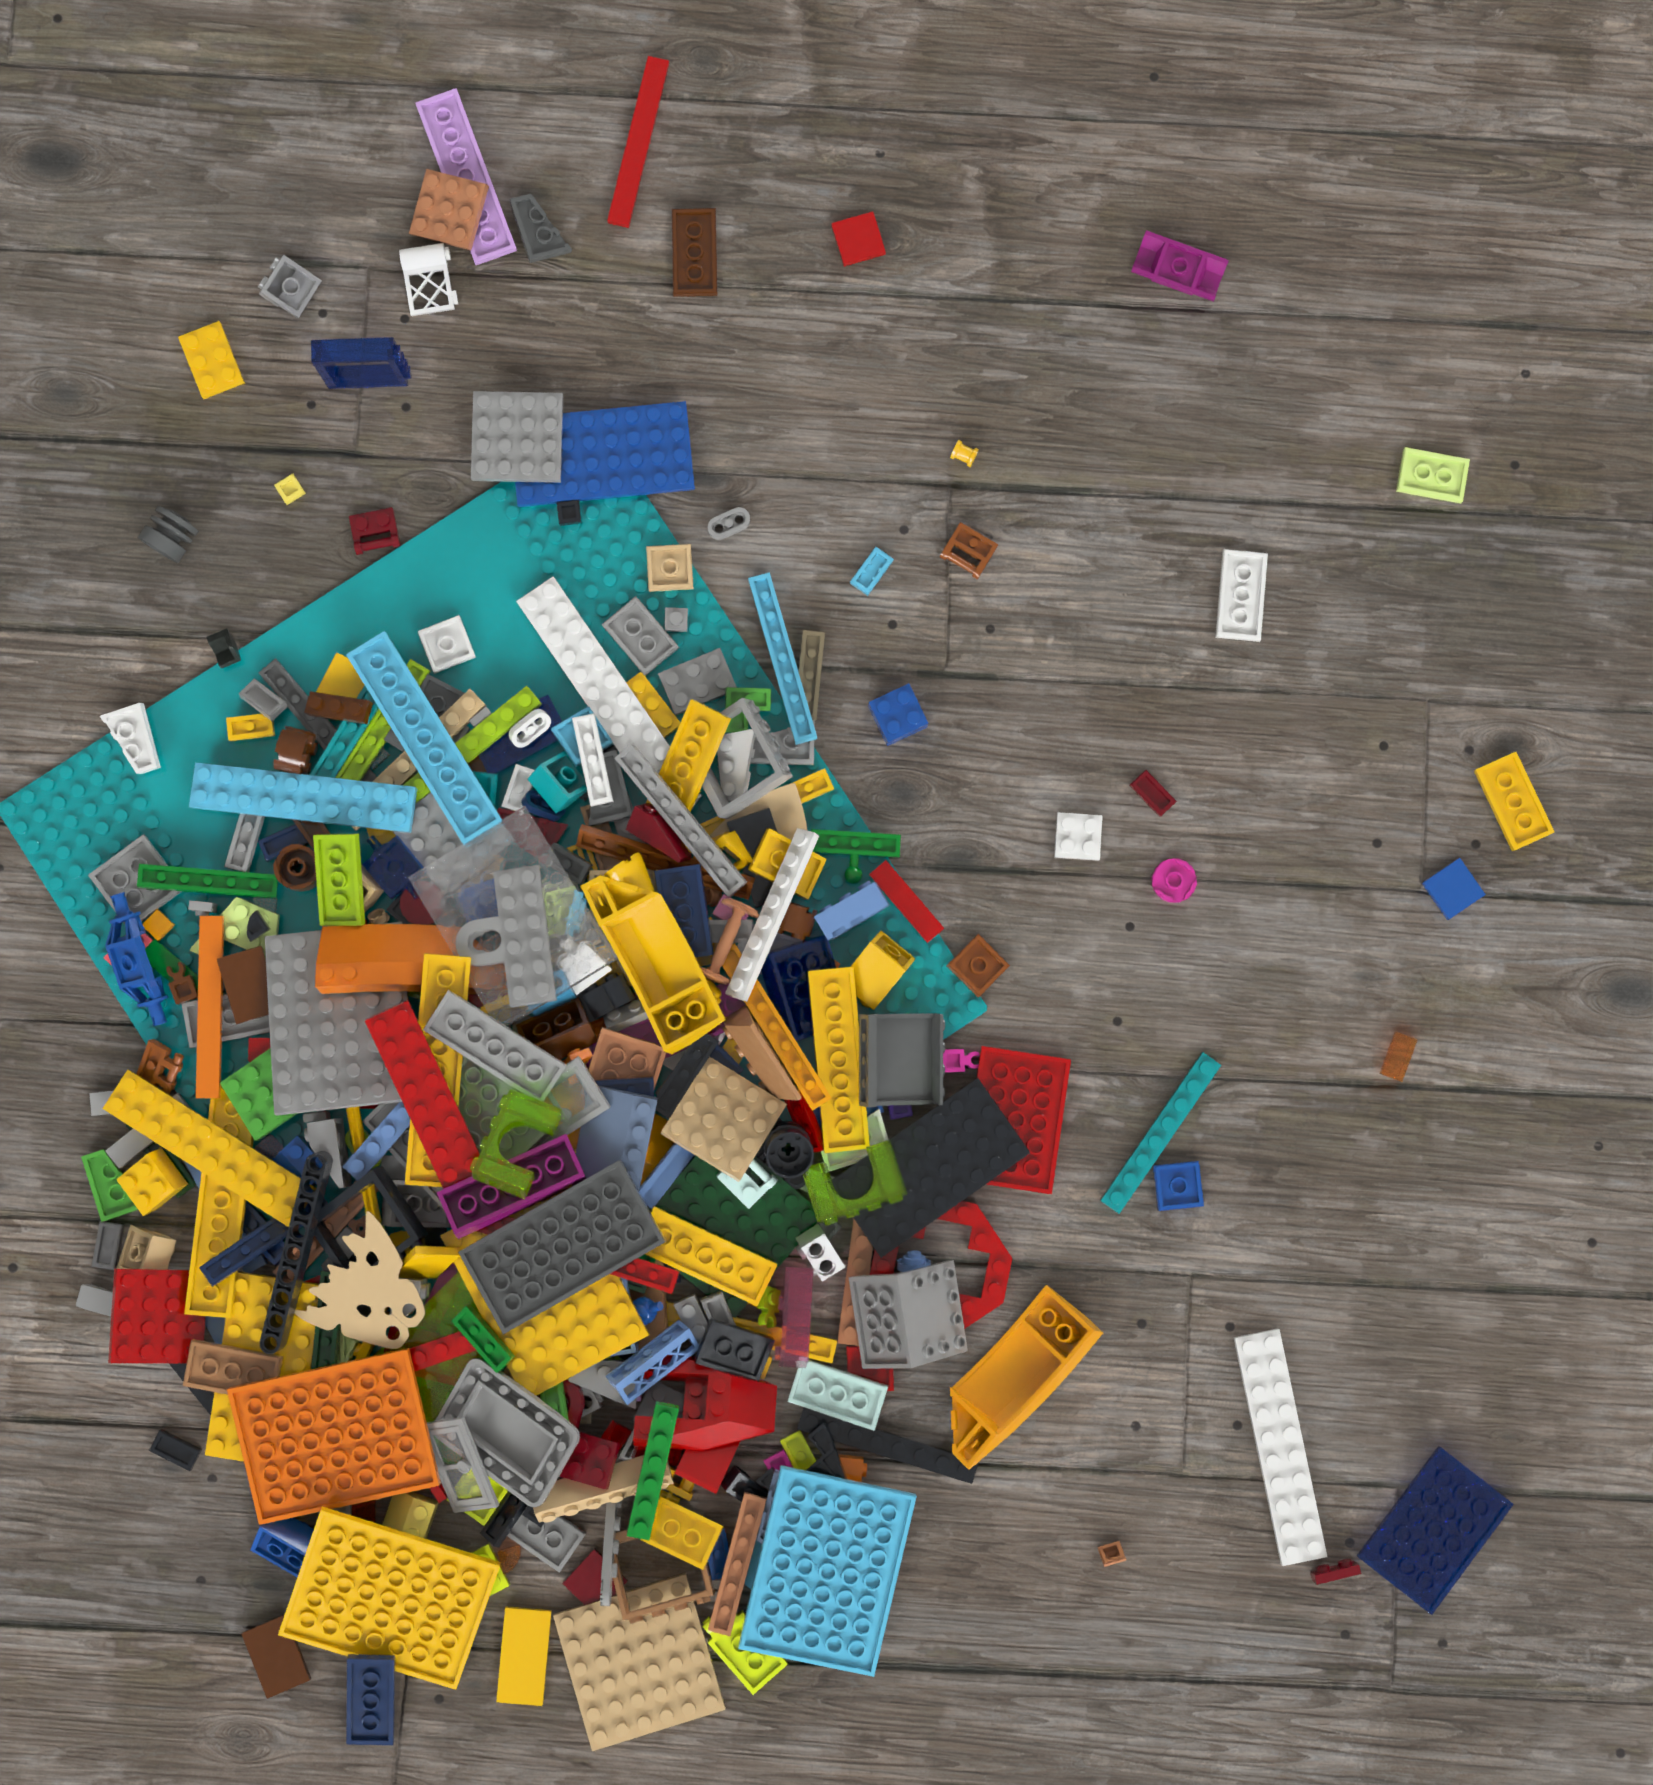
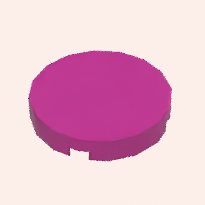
[1152,858,1197,903]

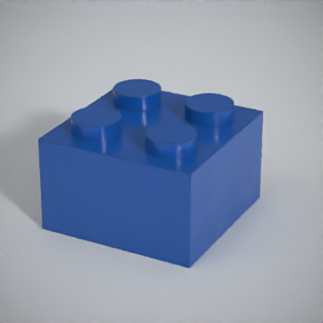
[868,684,929,746]

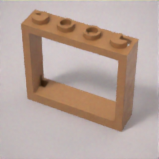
[603,1511,715,1624]

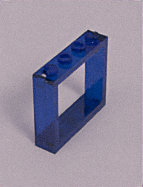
[311,337,412,389]

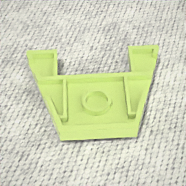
[190,897,280,959]

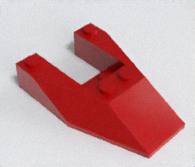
[633,1355,777,1451]

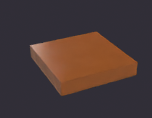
[946,934,1010,997]

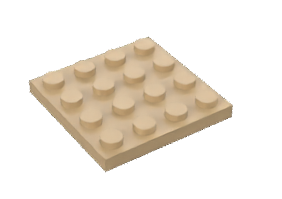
[660,1057,787,1182]

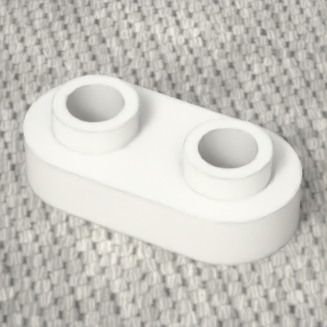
[509,709,551,747]

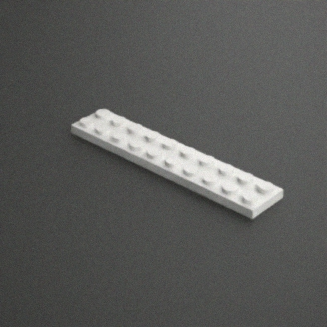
[516,577,670,772]
[1233,1329,1327,1566]

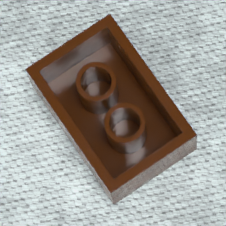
[516,996,597,1060]

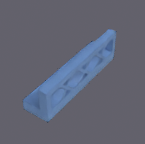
[639,1143,694,1210]
[605,1320,699,1405]

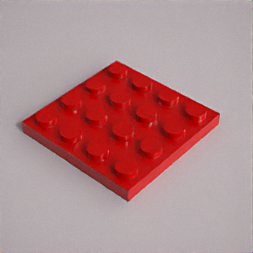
[108,1269,206,1364]

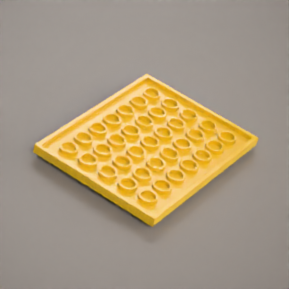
[440,1189,650,1396]
[278,1506,501,1690]

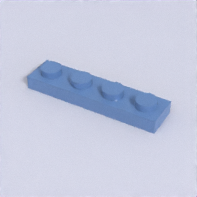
[342,1102,410,1181]

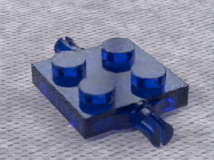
[362,835,427,899]

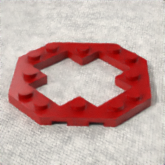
[869,1201,1012,1329]

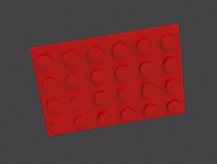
[976,1046,1071,1194]

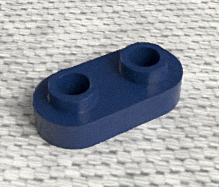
[521,790,566,821]

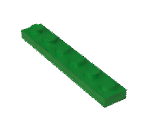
[137,864,278,899]
[627,1401,679,1540]

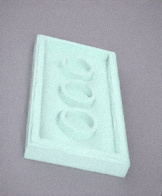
[787,1357,888,1431]

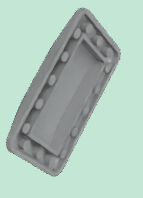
[435,1358,580,1507]

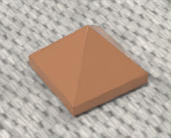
[1098,1541,1126,1567]

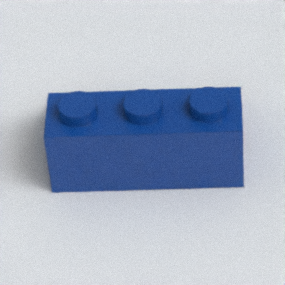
[250,1517,314,1577]

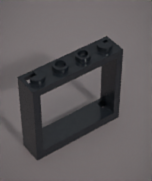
[314,1166,429,1269]

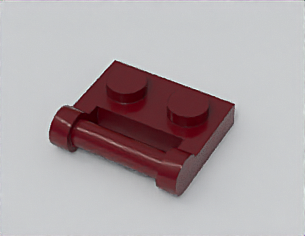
[349,507,401,555]

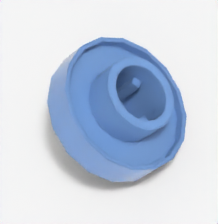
[897,1250,931,1272]

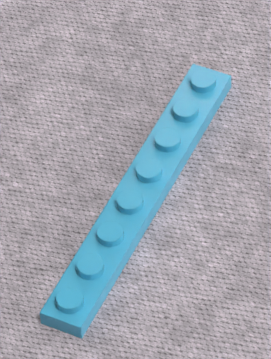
[748,572,817,745]

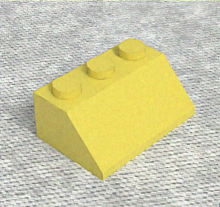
[382,1492,439,1539]

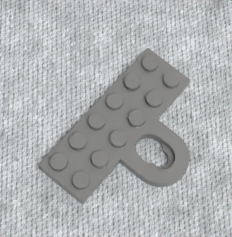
[456,865,557,1008]

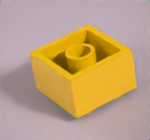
[116,1148,188,1216]

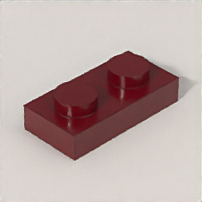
[1310,1559,1362,1585]

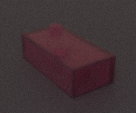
[774,1267,813,1368]

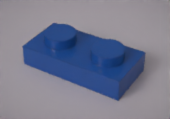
[707,1528,729,1581]

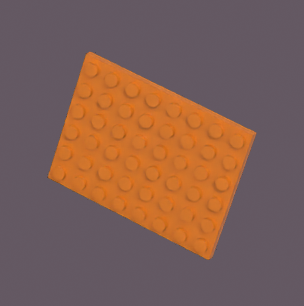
[227,1348,441,1525]

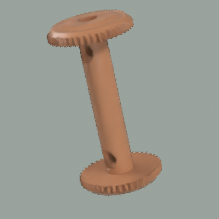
[701,898,759,985]

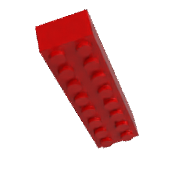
[365,1000,487,1189]

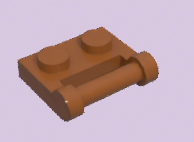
[940,522,998,580]

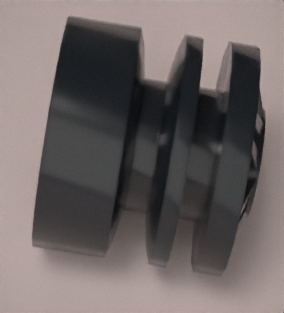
[763,1121,814,1179]

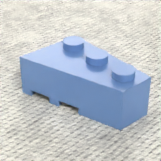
[814,881,890,940]

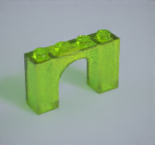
[470,1089,563,1199]
[803,1140,907,1226]

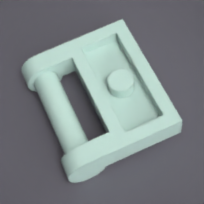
[716,1159,778,1209]

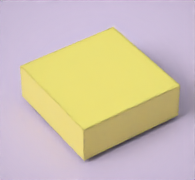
[274,473,306,505]

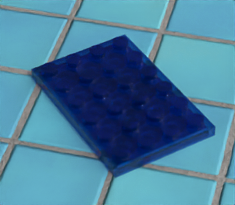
[1357,1446,1514,1615]

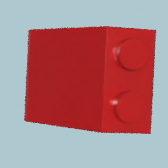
[674,1441,740,1494]

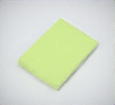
[1396,447,1470,504]

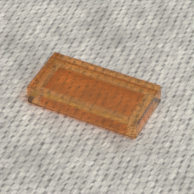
[1380,1032,1417,1082]

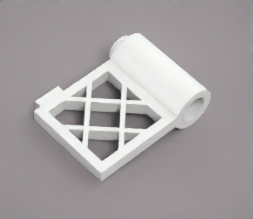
[399,243,458,316]

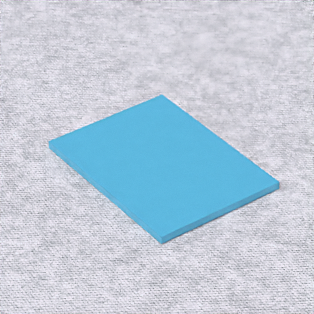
[738,1465,917,1677]

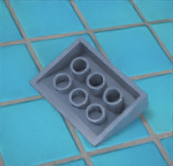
[575,1086,658,1191]

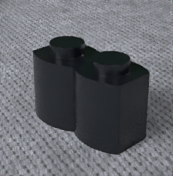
[582,972,636,1020]

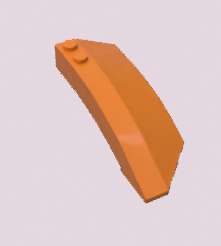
[315,924,508,994]

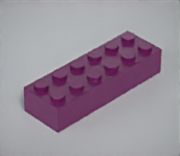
[437,1134,586,1239]

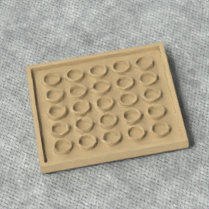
[553,1573,726,1751]

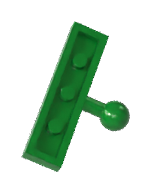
[811,829,901,884]

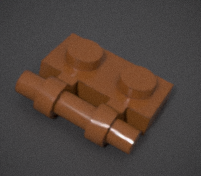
[137,1039,184,1095]

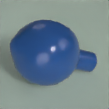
[633,1297,664,1325]

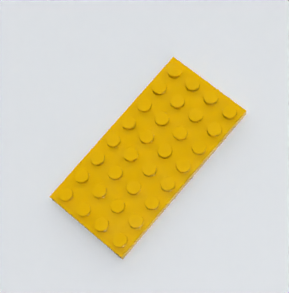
[205,1271,319,1461]

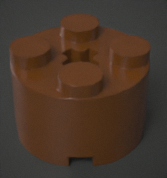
[273,726,318,775]
[273,844,317,892]
[777,902,818,940]

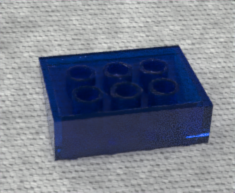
[761,935,836,1042]

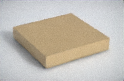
[646,544,693,592]

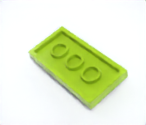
[313,833,365,926]

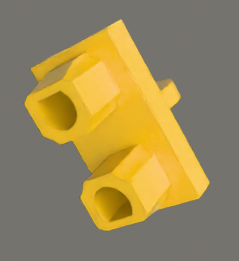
[660,1466,695,1504]

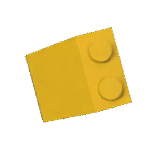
[851,931,916,1010]

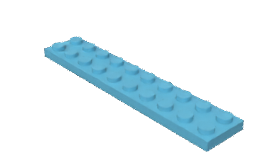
[346,631,504,846]
[189,762,417,833]

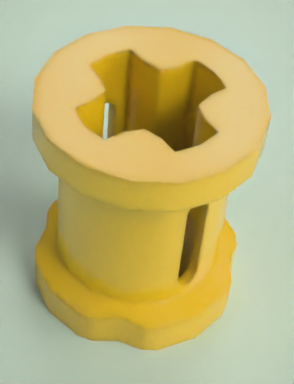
[950,440,979,467]

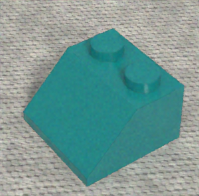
[527,750,587,813]

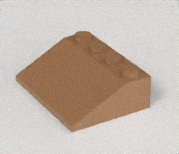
[722,1005,802,1100]

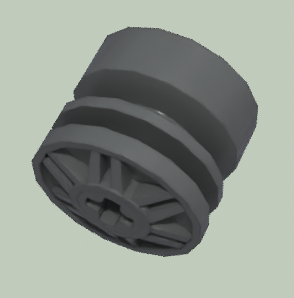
[137,505,199,563]

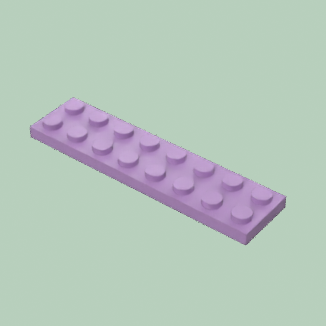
[415,88,517,265]

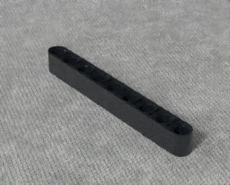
[260,1151,333,1354]

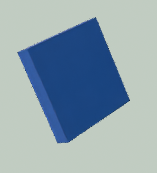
[1422,858,1486,920]
[1153,1161,1204,1211]

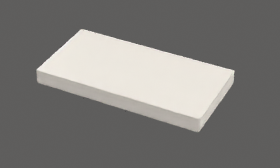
[1215,549,1268,642]

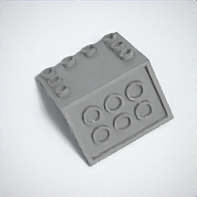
[849,1260,968,1369]

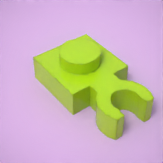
[757,1286,781,1329]

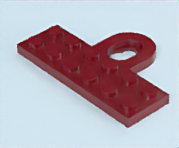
[538,1379,620,1490]

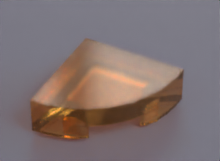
[497,1544,521,1574]

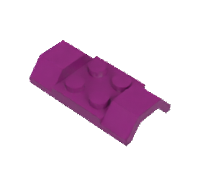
[1131,230,1229,302]

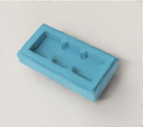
[850,547,894,596]

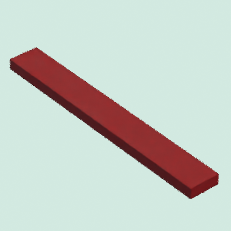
[607,56,670,228]

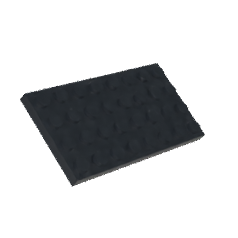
[829,1078,1030,1258]

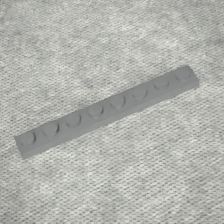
[615,743,747,897]

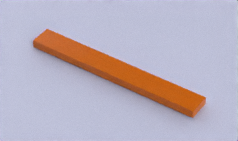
[196,916,224,1099]

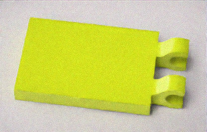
[702,1610,788,1695]

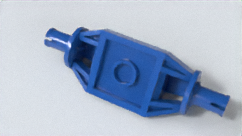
[105,892,169,1026]

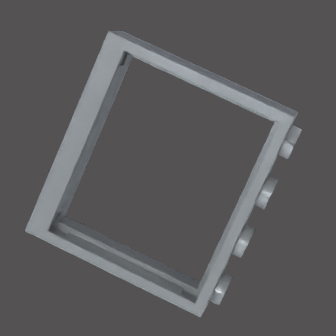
[702,697,793,819]

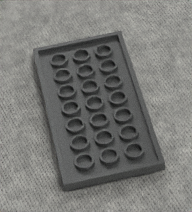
[458,1160,666,1334]

